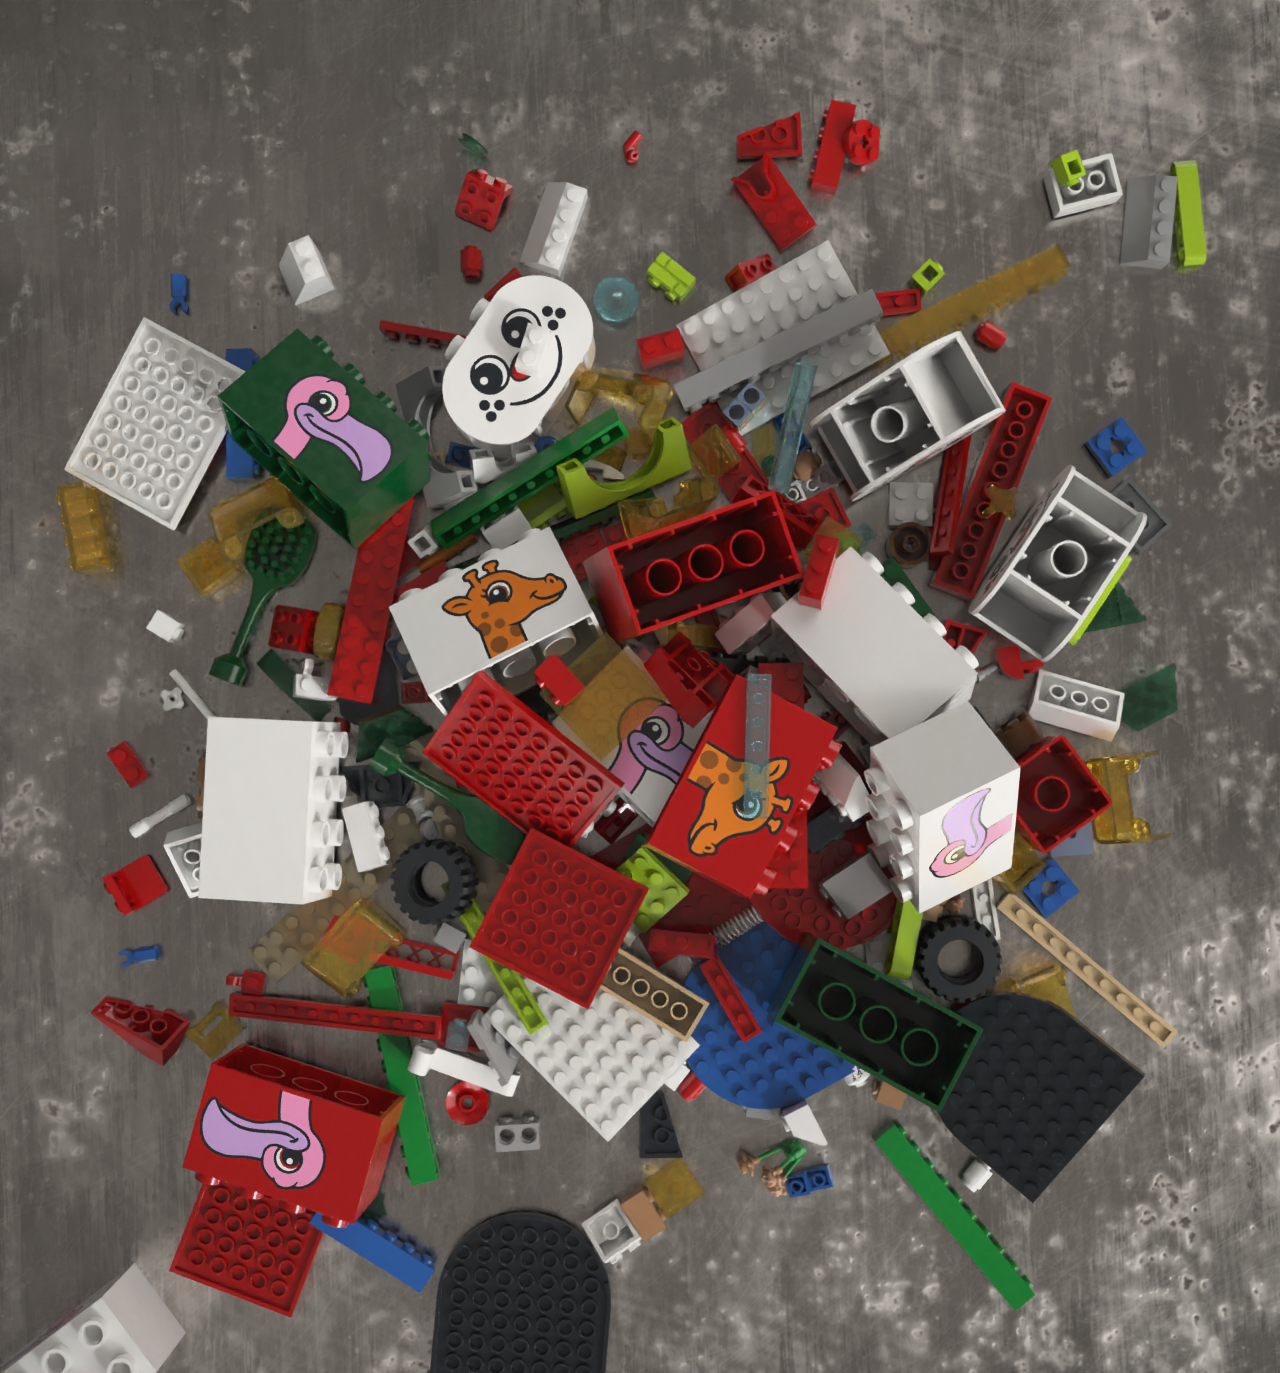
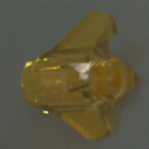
[982,485,1019,521]

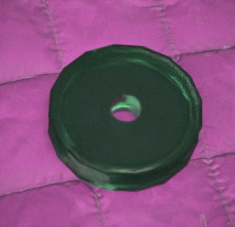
[458,133,488,159]

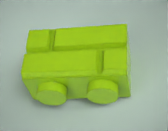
[646,251,696,303]

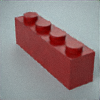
[808,99,857,195]

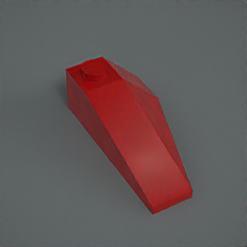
[91,997,190,1066]

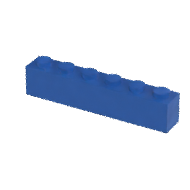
[226,348,261,481]
[309,1211,435,1293]

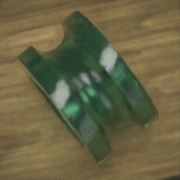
[761,455,782,477]

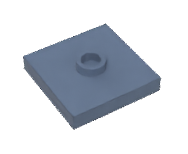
[1049,821,1094,857]

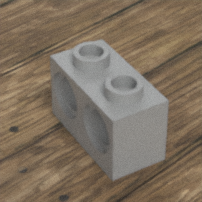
[494,1115,541,1152]

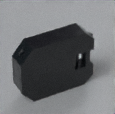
[339,648,401,725]

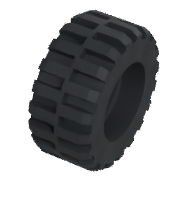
[391,839,479,925]
[915,915,1002,1003]

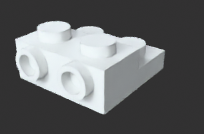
[581,1199,642,1264]

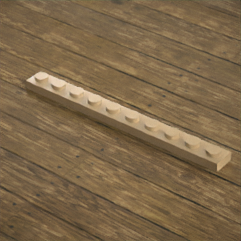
[996,891,1178,1048]

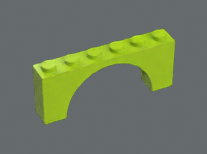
[556,416,691,519]

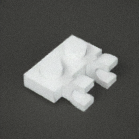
[293,659,337,702]

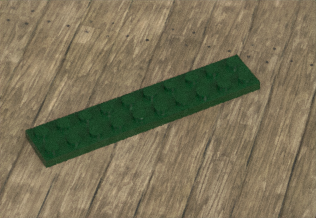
[450,487,656,570]

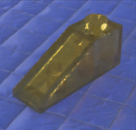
[667,622,725,650]

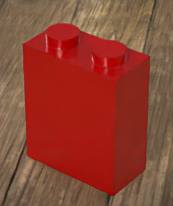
[636,328,685,372]

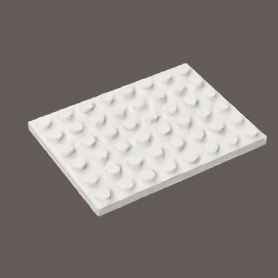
[676,240,890,436]
[64,317,246,530]
[484,975,700,1142]

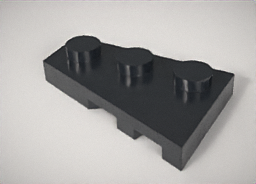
[639,1091,683,1159]

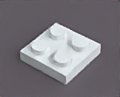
[888,482,933,527]

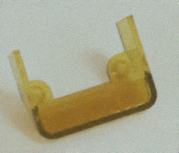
[564,367,673,441]
[1085,750,1171,845]

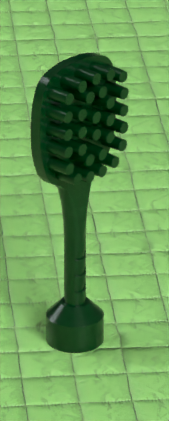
[208,509,317,687]
[368,737,527,865]

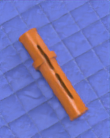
[416,533,477,574]

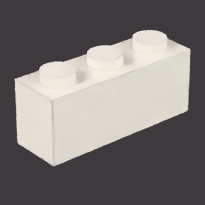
[342,801,390,872]

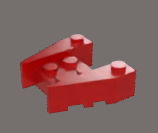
[643,632,736,729]

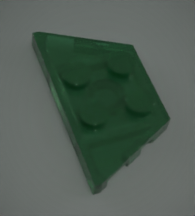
[1084,582,1147,633]
[1119,663,1178,731]
[355,705,434,763]

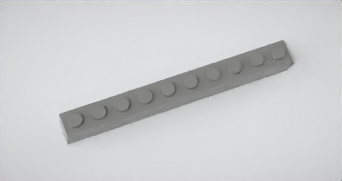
[673,289,883,413]

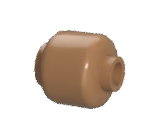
[789,449,823,481]

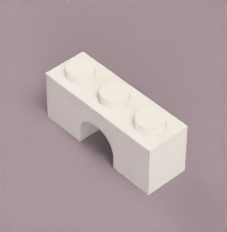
[469,442,537,484]

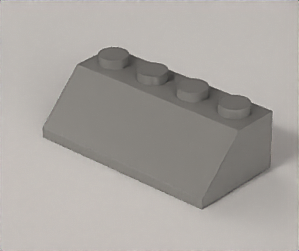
[1119,175,1178,269]

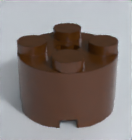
[886,522,932,568]
[993,709,1044,759]

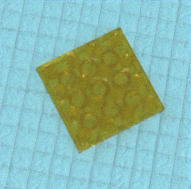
[539,632,667,761]

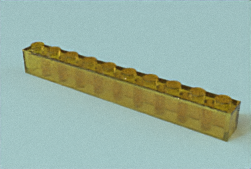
[874,244,1071,365]

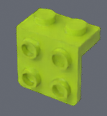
[517,483,568,530]

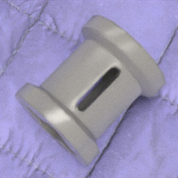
[406,795,434,824]

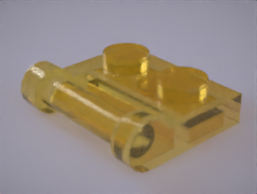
[185,1001,245,1060]

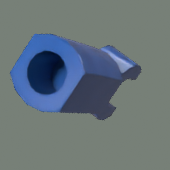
[170,274,188,313]
[118,945,160,967]

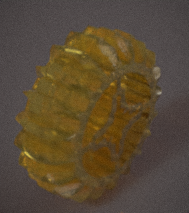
[313,602,345,661]

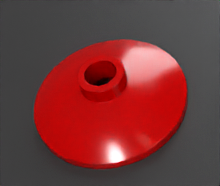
[446,1081,489,1125]

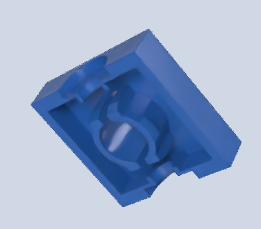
[1084,417,1147,478]
[1017,857,1080,918]

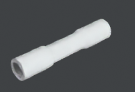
[129,793,192,838]

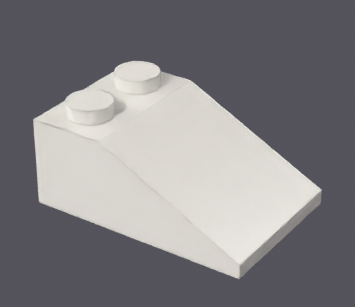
[163,822,202,898]

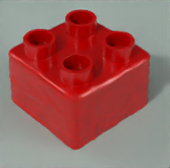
[1014,735,1112,853]

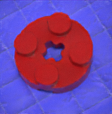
[843,119,880,165]

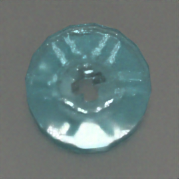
[594,275,639,325]

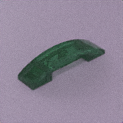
[256,648,334,722]

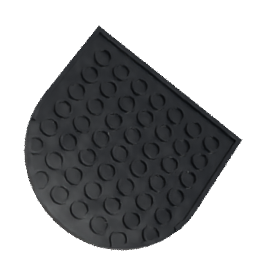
[937,992,1145,1203]
[430,1212,611,1373]

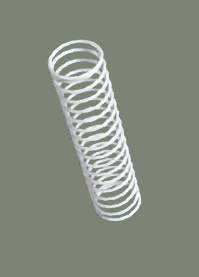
[687,905,763,965]

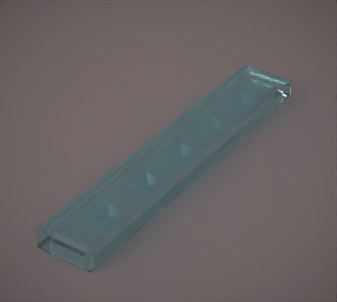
[768,360,817,494]
[743,673,772,819]

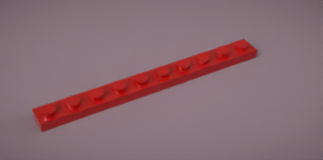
[228,992,442,1040]

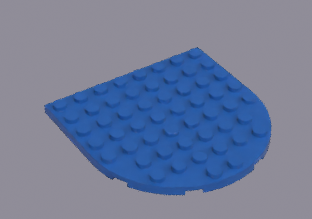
[684,920,860,1109]

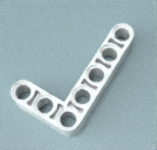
[407,1039,520,1097]

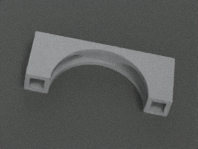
[395,366,477,508]

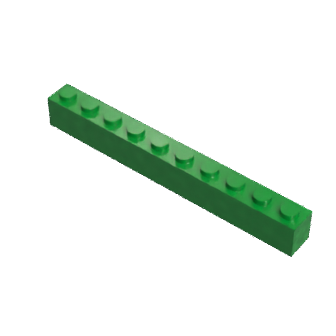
[430,407,630,549]
[362,964,440,1186]
[872,1120,1035,1311]

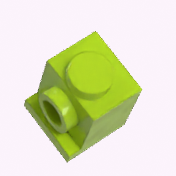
[1048,149,1086,188]
[908,258,945,297]

